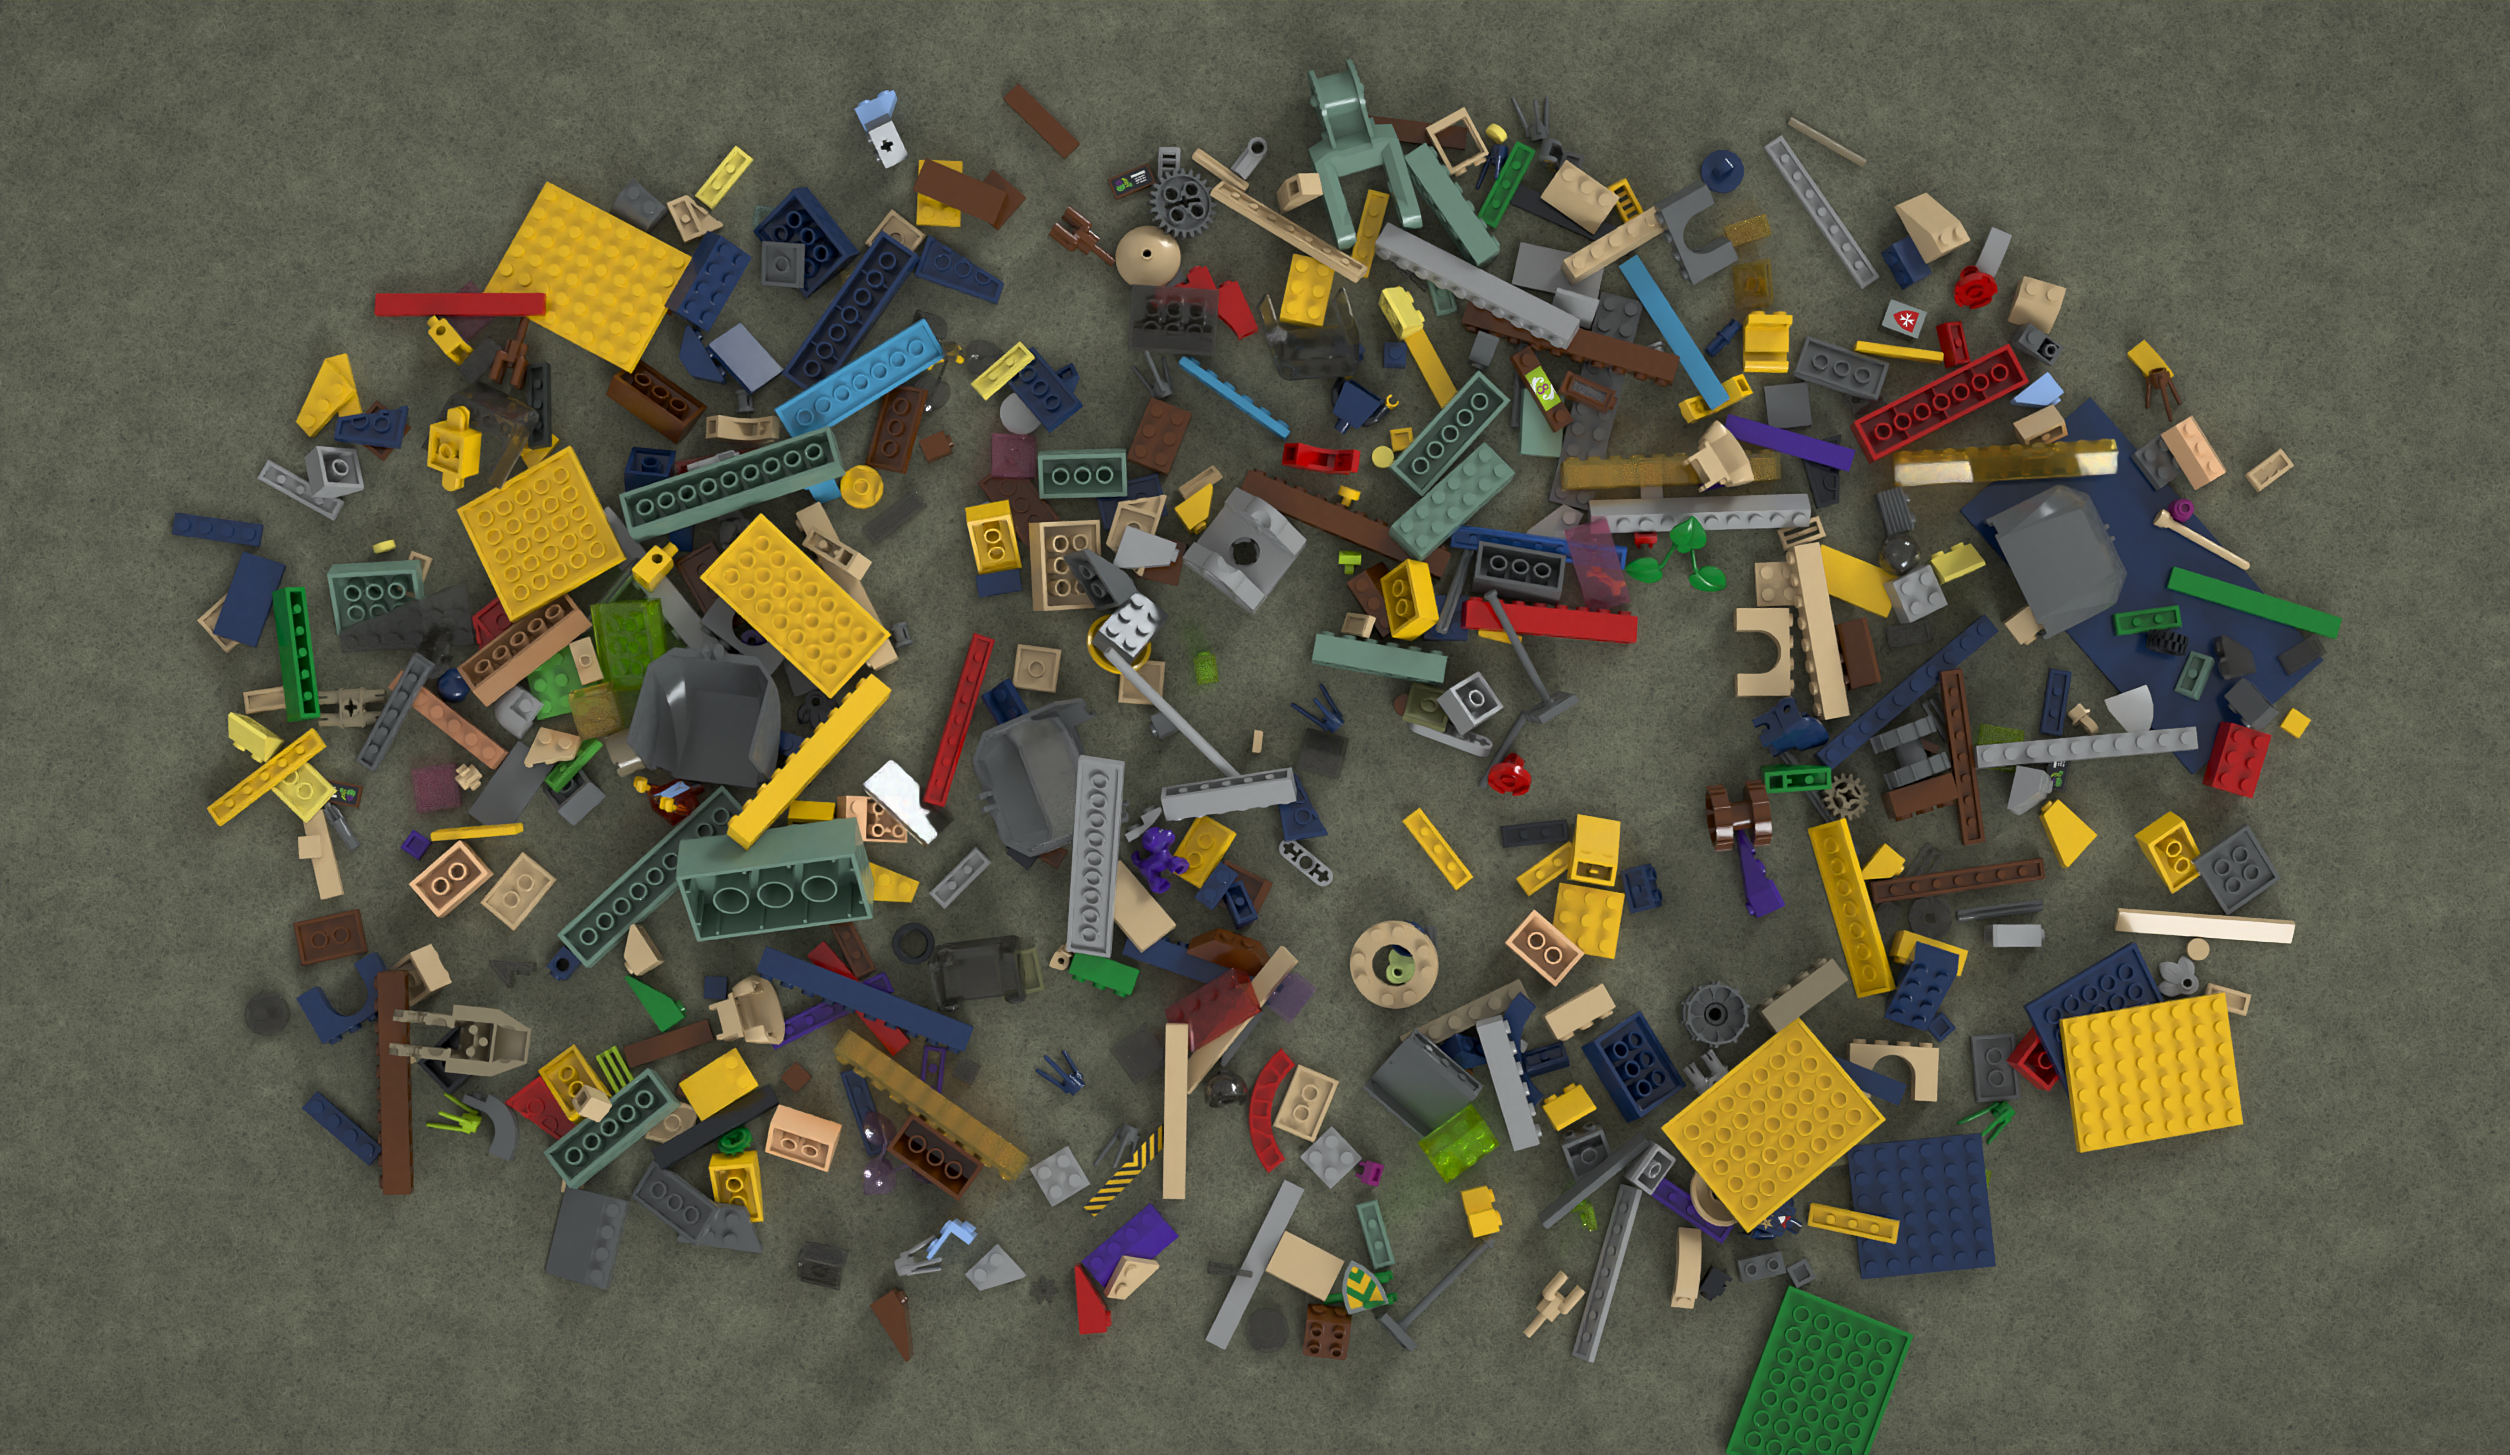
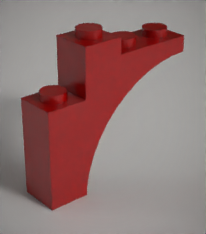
[1150,266,1258,340]

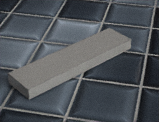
[257,460,345,521]

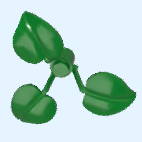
[1624,515,1727,592]

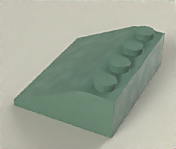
[327,560,426,635]

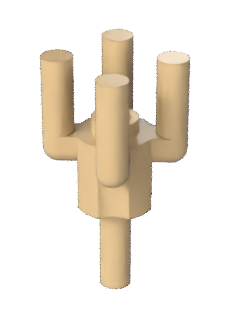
[1523,1270,1586,1338]

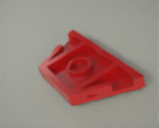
[472,597,517,650]

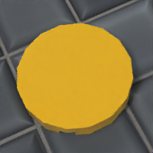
[840,465,884,509]

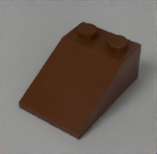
[870,1287,914,1362]

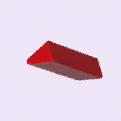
[1936,321,1971,368]

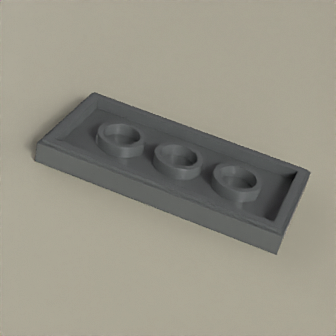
[1793,336,1890,403]
[468,740,555,838]
[630,1159,722,1246]

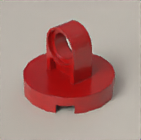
[1953,266,1998,309]
[1488,752,1532,796]

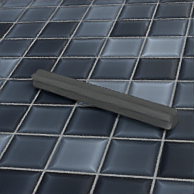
[1436,548,1475,634]
[572,558,641,642]

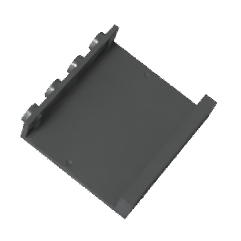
[1363,1028,1483,1146]

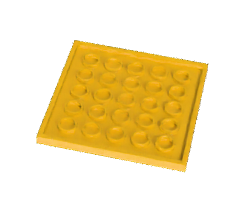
[457,446,627,623]

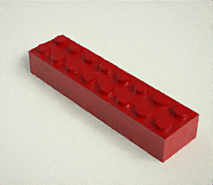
[1850,344,2029,464]

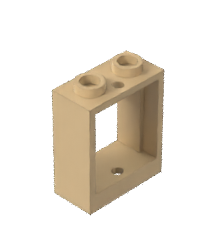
[1425,107,1489,177]

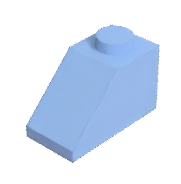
[2009,372,2064,409]

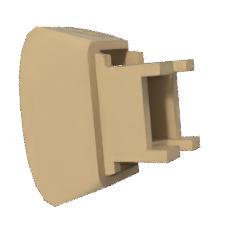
[1682,420,1754,493]
[709,975,785,1045]

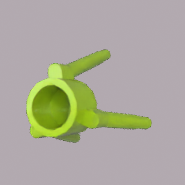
[426,1092,482,1134]

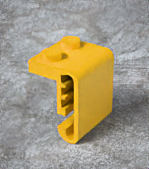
[1743,311,1792,373]

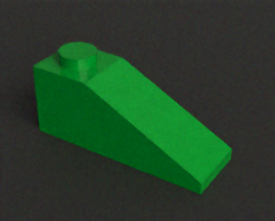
[1760,764,1832,794]
[625,975,687,1032]

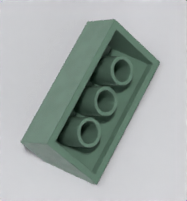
[1038,448,1127,499]

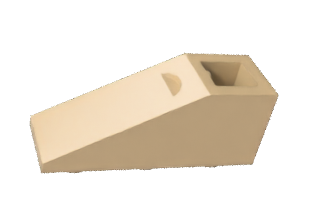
[1276,173,1323,214]

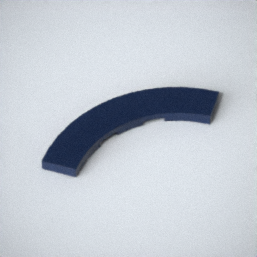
[1503,992,1544,1106]

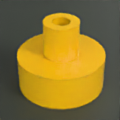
[1338,485,1361,507]

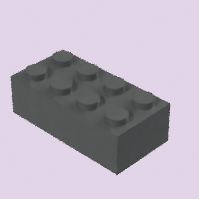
[1471,541,1566,605]

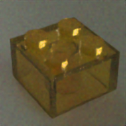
[568,681,625,741]

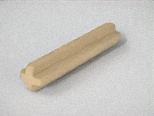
[1192,148,1249,193]

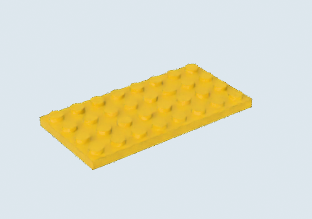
[700,513,891,699]

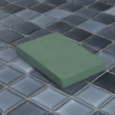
[1518,388,1565,458]

